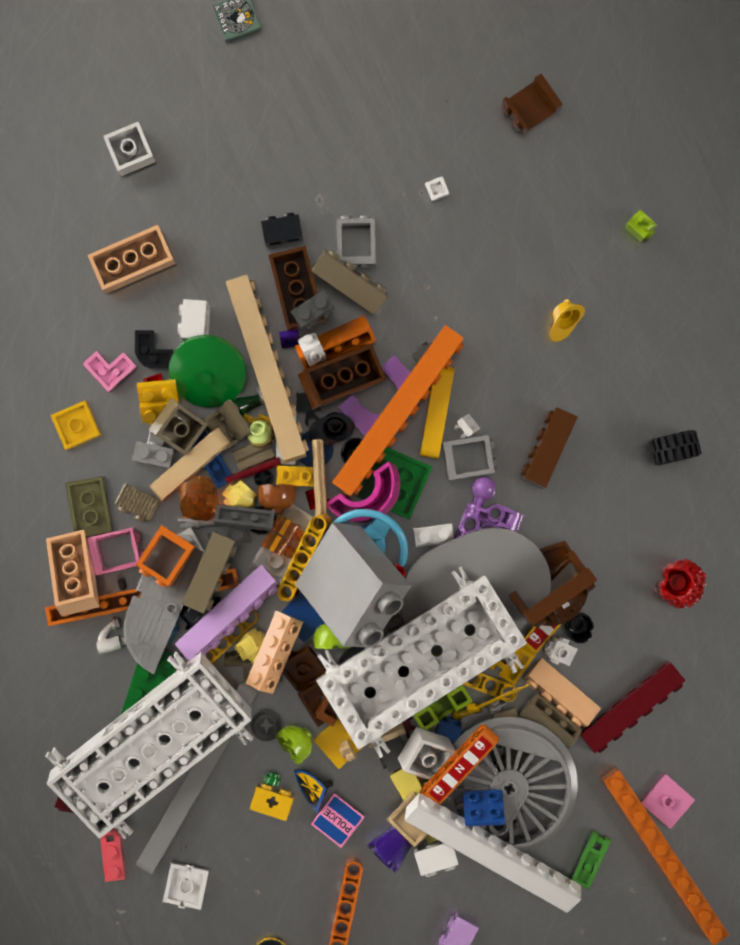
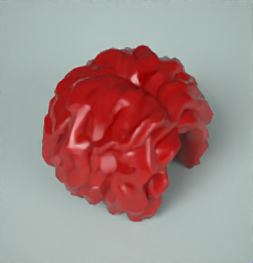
[659,559,706,609]

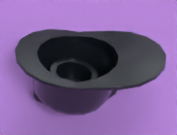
[308,412,354,446]
[180,597,220,630]

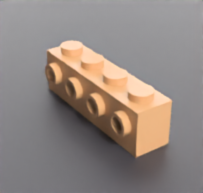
[246,611,303,694]
[523,658,601,728]

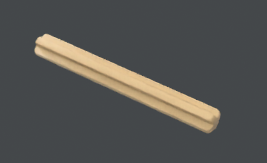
[312,439,327,528]

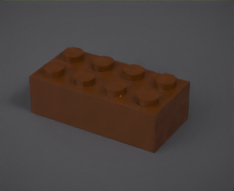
[268,245,325,331]
[298,344,387,410]
[520,407,578,489]

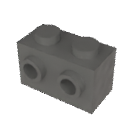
[291,290,335,331]

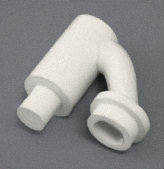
[96,616,126,654]

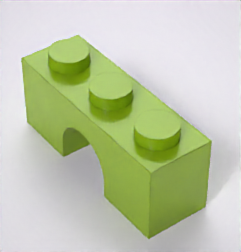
[413,684,473,730]

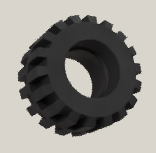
[648,430,702,466]

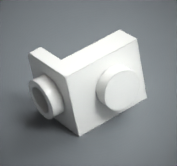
[298,333,326,366]

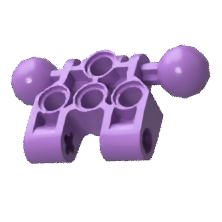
[454,476,524,539]

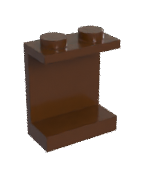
[502,73,563,135]

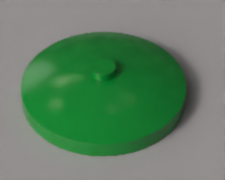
[169,335,246,407]

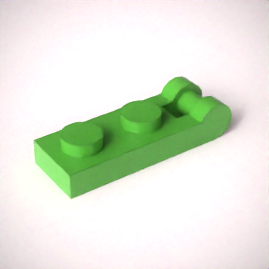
[571,831,611,889]

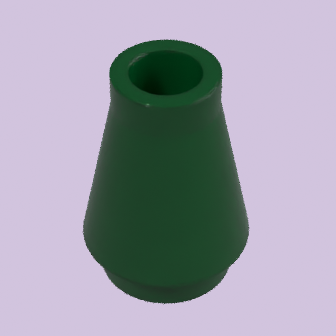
[232,394,261,416]

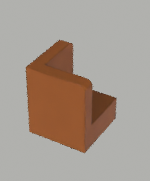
[315,696,337,726]

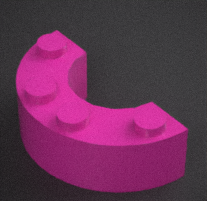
[327,462,400,523]

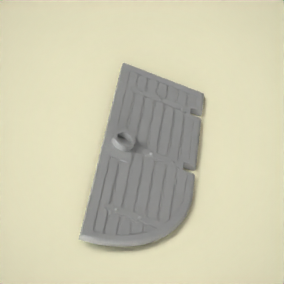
[124,536,204,674]

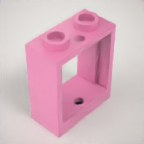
[87,528,144,576]

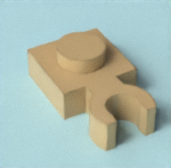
[339,739,356,762]

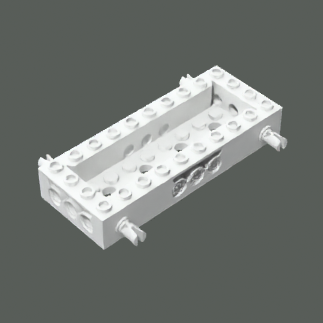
[316,566,527,758]
[45,651,254,839]

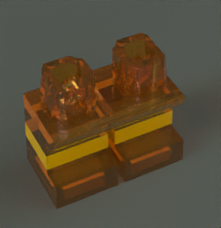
[261,514,305,558]

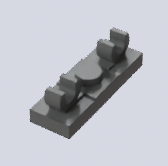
[214,504,275,531]

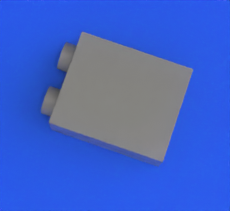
[295,523,411,648]

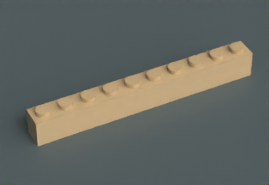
[225,275,309,464]

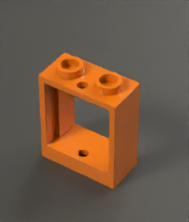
[136,525,197,588]

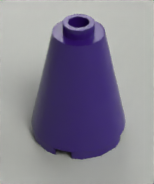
[367,827,412,873]

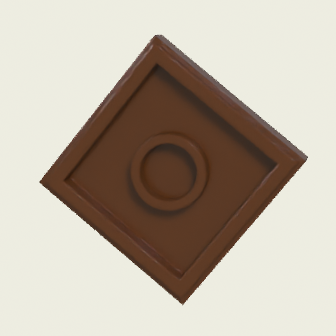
[282,645,327,692]

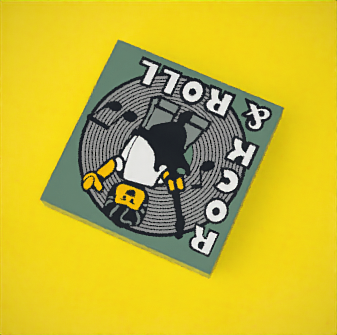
[213,0,261,42]

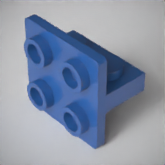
[463,790,505,826]

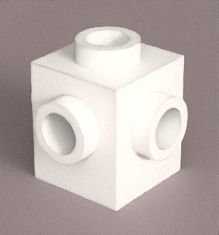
[543,635,578,666]

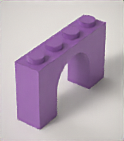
[338,355,411,437]

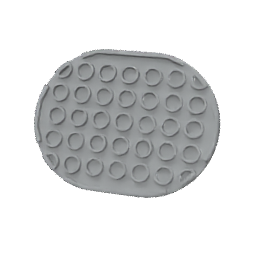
[401,527,551,655]

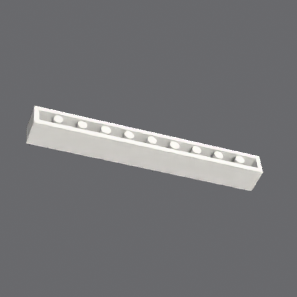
[404,793,581,913]

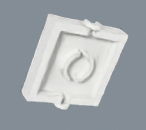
[163,862,209,910]

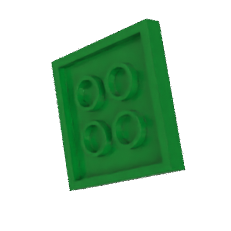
[357,447,432,520]

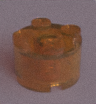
[179,476,219,521]

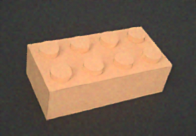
[88,225,176,294]
[46,530,100,616]

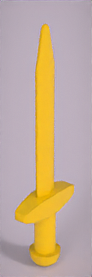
[452,683,532,721]

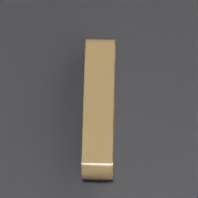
[149,428,231,502]

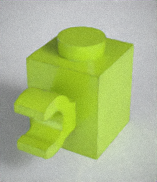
[624,210,657,242]

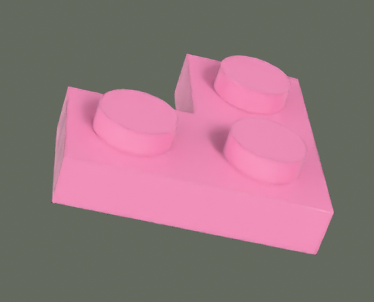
[83,351,137,392]

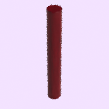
[225,457,282,484]

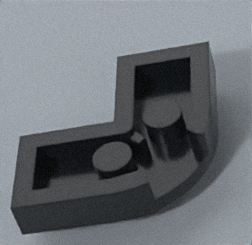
[135,330,174,369]

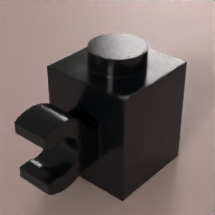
[296,393,325,426]

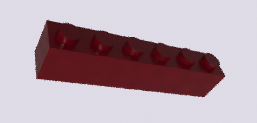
[580,661,686,753]

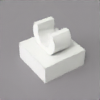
[454,414,480,438]

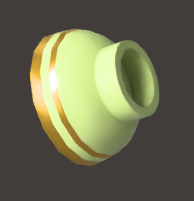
[247,420,274,447]

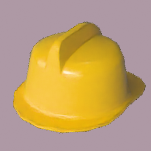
[549,299,585,342]

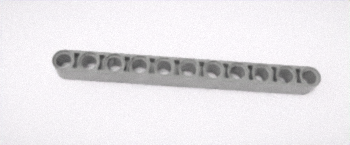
[135,681,258,875]

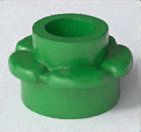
[263,771,282,787]

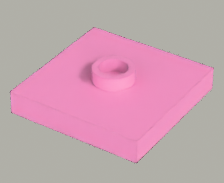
[641,774,695,829]

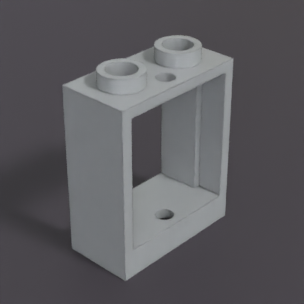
[337,215,376,268]
[442,435,497,481]

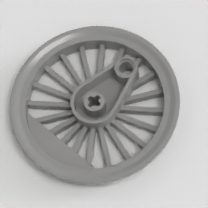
[442,716,578,851]

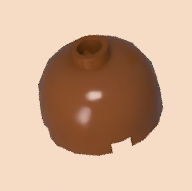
[257,484,296,514]

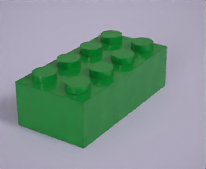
[121,649,183,714]

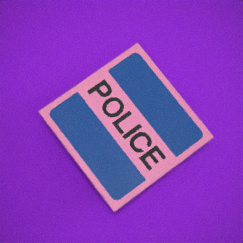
[311,793,365,848]

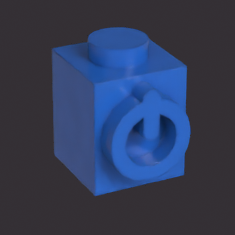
[434,716,464,745]

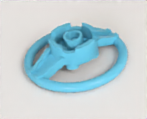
[330,509,408,568]

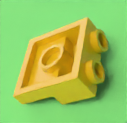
[137,379,180,425]

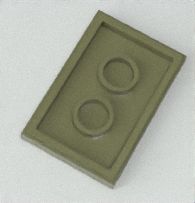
[65,476,114,537]

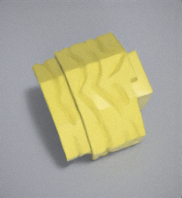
[221,480,258,508]
[234,628,266,664]

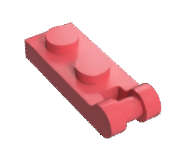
[100,828,126,882]

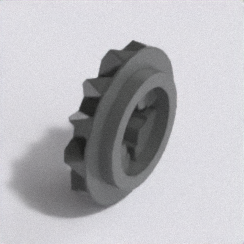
[251,710,282,741]

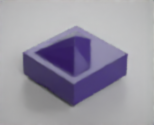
[279,329,300,348]

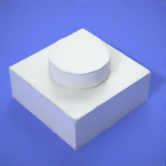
[425,176,450,202]

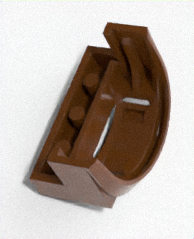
[508,550,597,628]

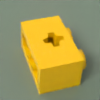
[276,466,314,487]
[250,783,294,821]

